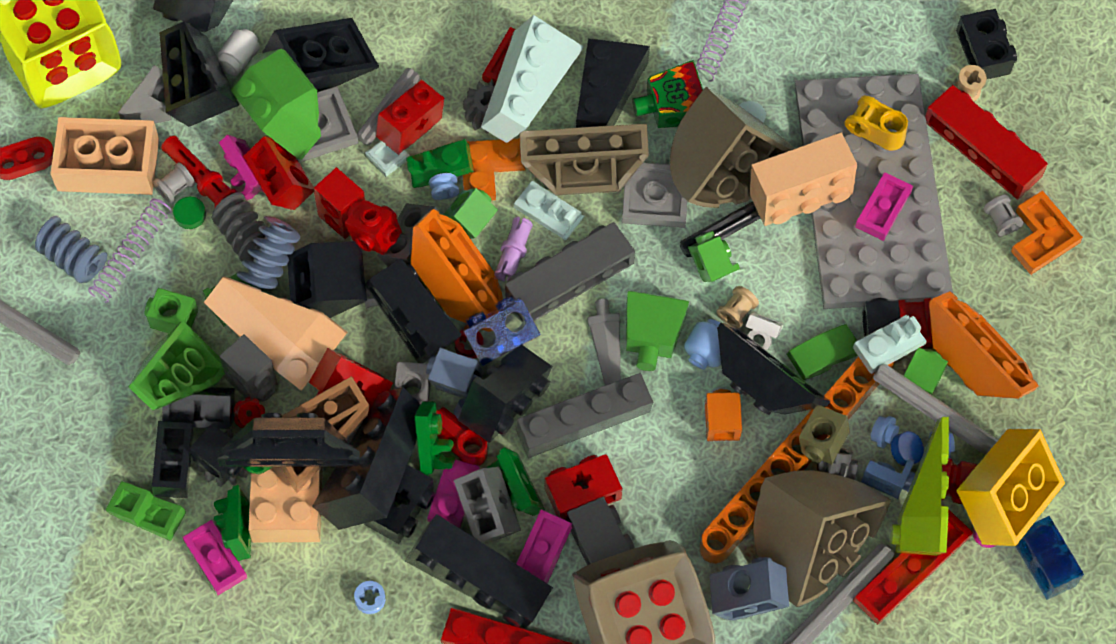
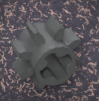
[816,448,858,480]

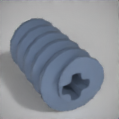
[35,215,108,283]
[236,216,300,289]

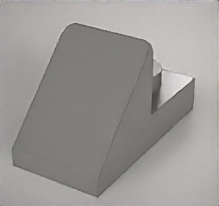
[118,65,172,123]

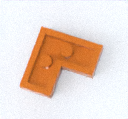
[463,138,526,200]
[1011,190,1083,275]

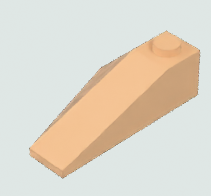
[204,276,348,391]

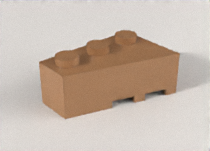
[281,376,369,494]

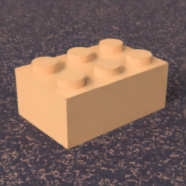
[50,117,159,195]
[750,132,857,226]
[249,467,323,543]

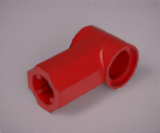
[436,407,488,466]

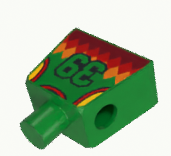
[632,60,703,128]

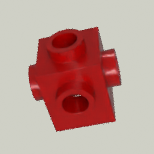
[345,199,402,255]

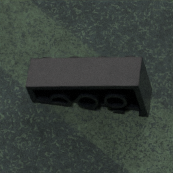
[405,514,553,627]

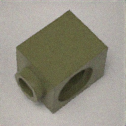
[799,406,850,465]

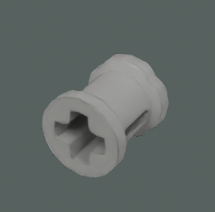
[153,162,196,204]
[983,195,1024,237]

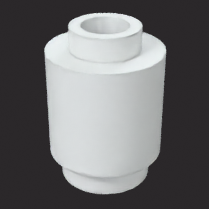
[218,29,260,76]

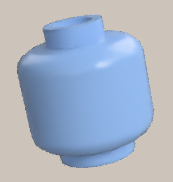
[684,319,721,370]

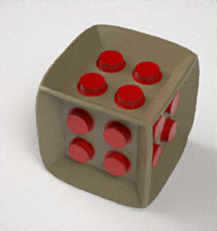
[572,540,716,644]

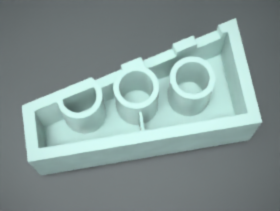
[481,15,584,143]

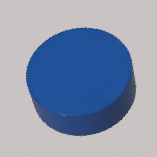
[891,431,924,466]

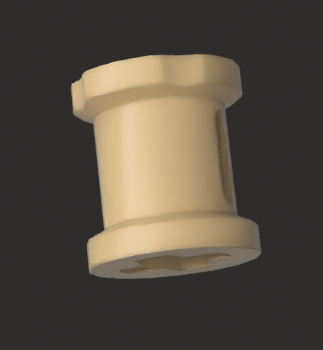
[954,65,987,102]
[716,286,759,328]

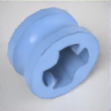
[429,173,459,200]
[354,581,386,614]

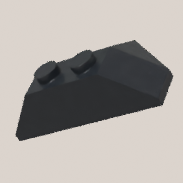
[717,322,830,415]
[218,413,360,467]

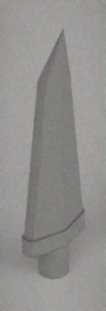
[588,299,621,386]

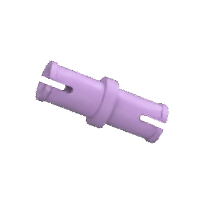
[494,217,533,281]

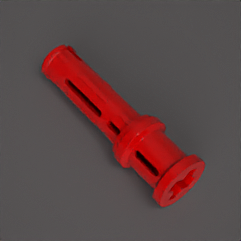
[161,135,238,208]

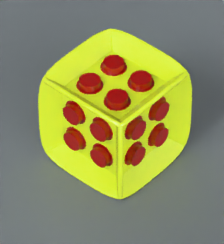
[0,0,121,109]

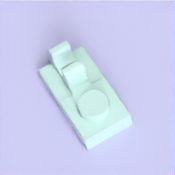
[514,181,584,240]
[853,315,927,374]

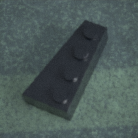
[312,387,421,530]

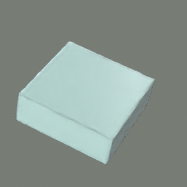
[365,141,410,177]

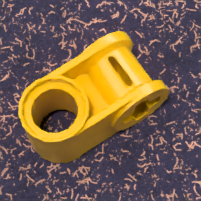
[844,95,908,151]

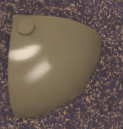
[670,87,795,208]
[754,471,891,607]

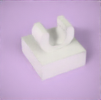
[745,312,783,350]

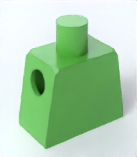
[626,291,689,371]

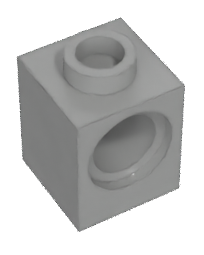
[394,362,430,404]

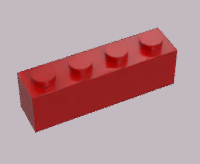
[925,85,1048,200]

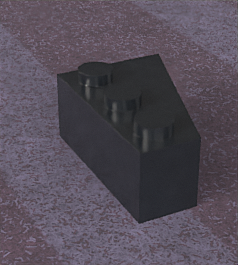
[159,21,239,127]
[576,38,650,128]
[365,258,462,363]
[458,344,553,443]

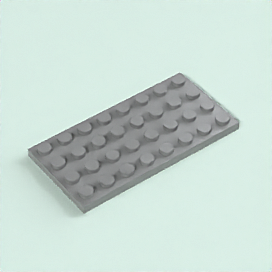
[795,74,953,309]

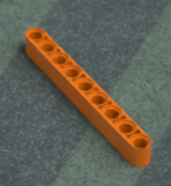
[699,357,895,564]

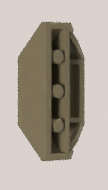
[520,123,649,196]

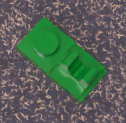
[406,139,474,188]
[415,401,455,476]
[487,447,545,516]
[214,485,251,561]

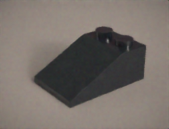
[262,18,379,92]

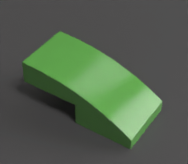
[786,324,858,380]
[105,481,186,541]

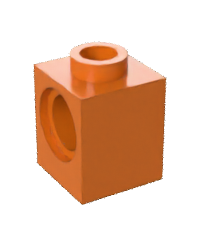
[705,389,742,441]

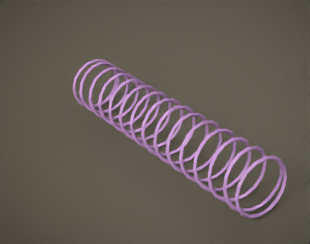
[696,0,748,82]
[88,198,172,303]

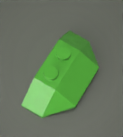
[231,49,321,160]

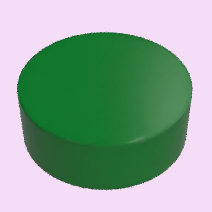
[173,196,206,229]

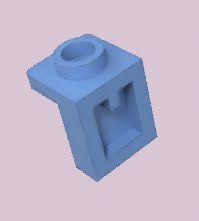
[861,458,916,499]

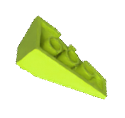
[890,417,949,556]

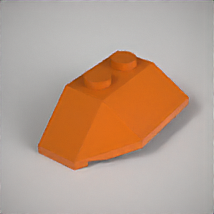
[411,209,508,332]
[929,291,1039,399]

